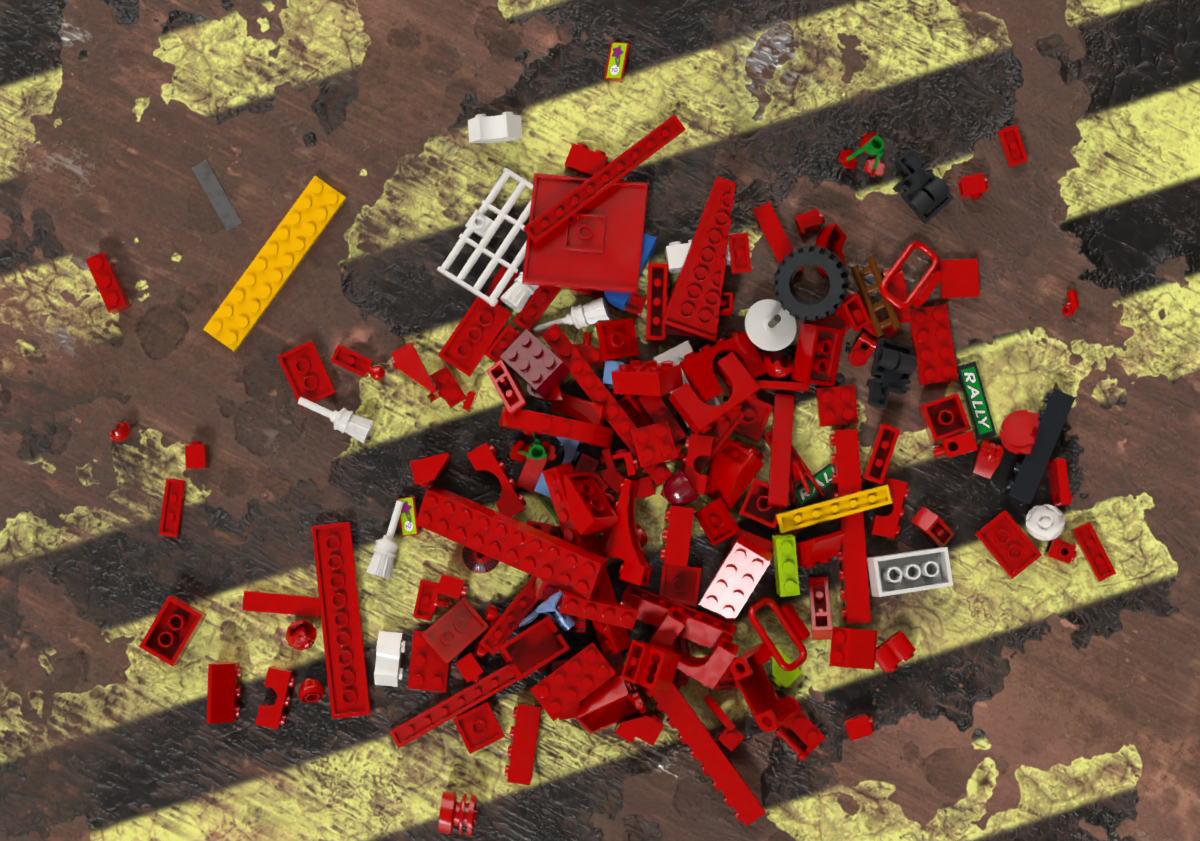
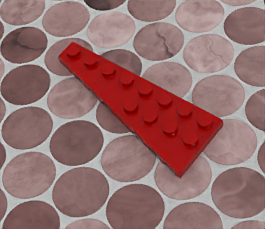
[662,175,736,341]

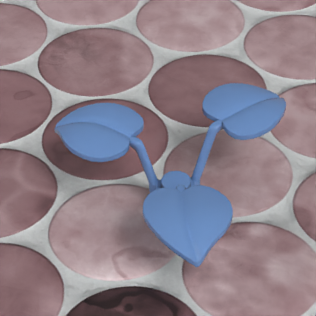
[517,591,576,631]

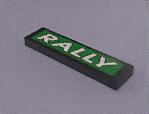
[957,361,997,440]
[789,463,861,508]

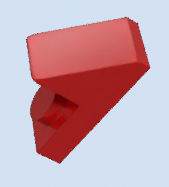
[838,292,871,332]

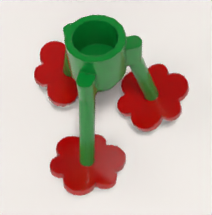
[838,132,885,177]
[510,430,556,463]

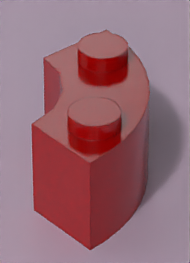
[815,223,847,279]

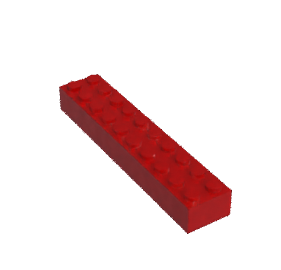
[415,485,609,600]

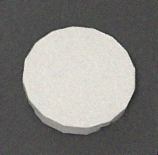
[1026,504,1065,540]

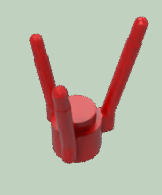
[789,459,825,504]

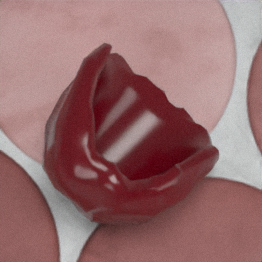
[663,470,698,507]

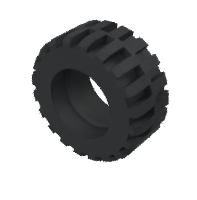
[773,245,850,321]

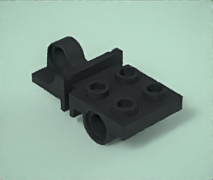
[893,148,954,224]
[866,338,917,408]

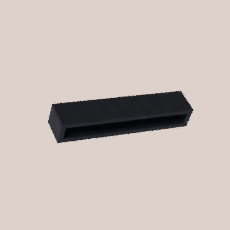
[1005,388,1075,504]

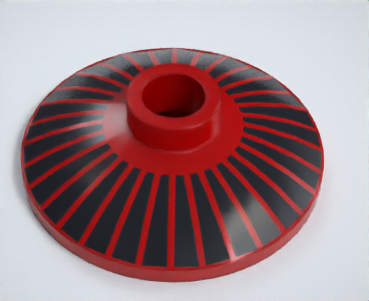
[462,546,499,573]

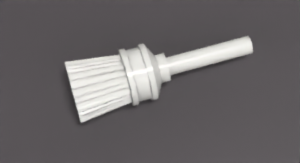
[500,272,539,313]
[533,297,610,334]
[297,397,374,444]
[366,501,404,579]

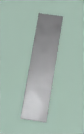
[191,160,242,231]

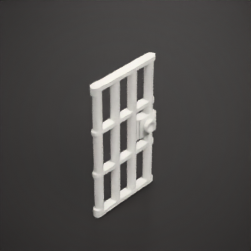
[437,167,533,307]

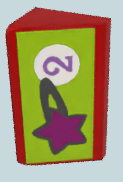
[604,42,629,83]
[397,496,420,537]

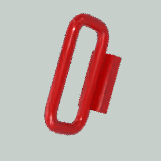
[880,241,944,309]
[748,597,811,672]

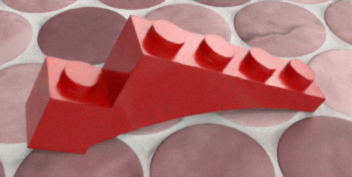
[604,478,653,586]
[533,578,639,630]

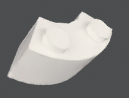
[468,112,522,143]
[374,631,406,687]

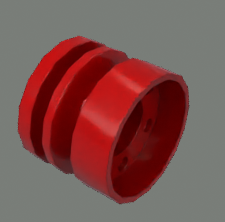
[438,791,478,837]

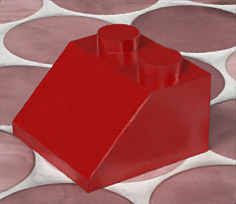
[410,452,452,488]
[796,530,844,569]
[829,627,877,670]

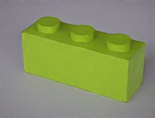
[772,534,800,597]

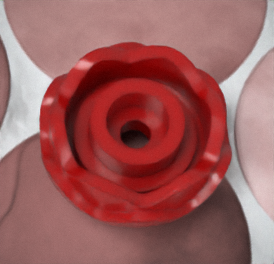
[109,421,132,442]

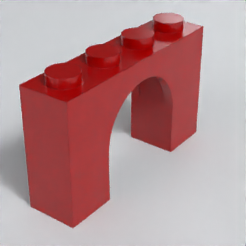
[679,331,767,403]
[668,352,760,435]
[649,606,739,690]

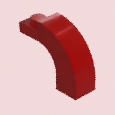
[599,448,656,499]

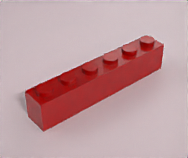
[620,584,737,650]

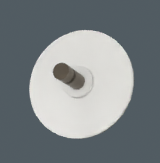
[745,299,797,351]

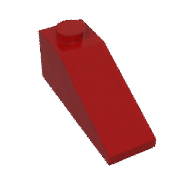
[391,342,440,398]
[486,359,527,414]
[808,577,832,640]

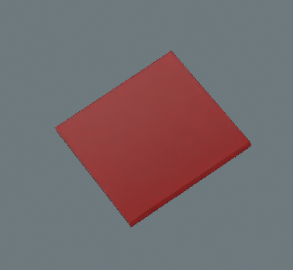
[522,173,648,294]

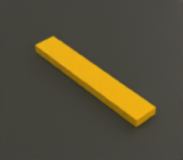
[775,484,893,533]

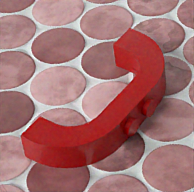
[498,407,615,449]

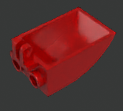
[706,438,764,510]
[576,676,647,734]

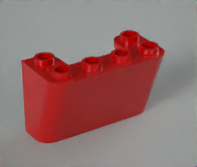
[730,642,802,732]

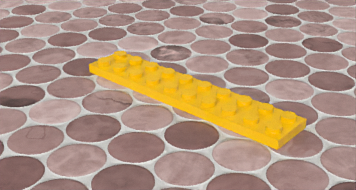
[203,176,347,352]

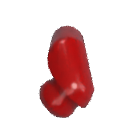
[1061,289,1079,317]

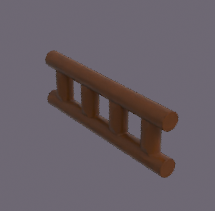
[851,257,901,338]

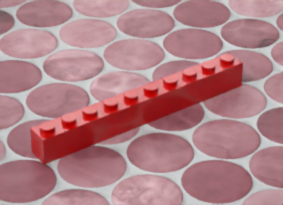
[829,429,871,624]
[542,462,631,655]
[644,681,766,826]

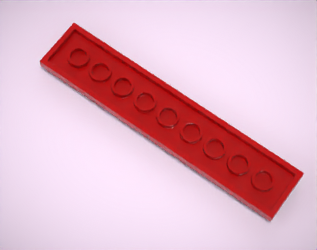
[311,522,371,719]

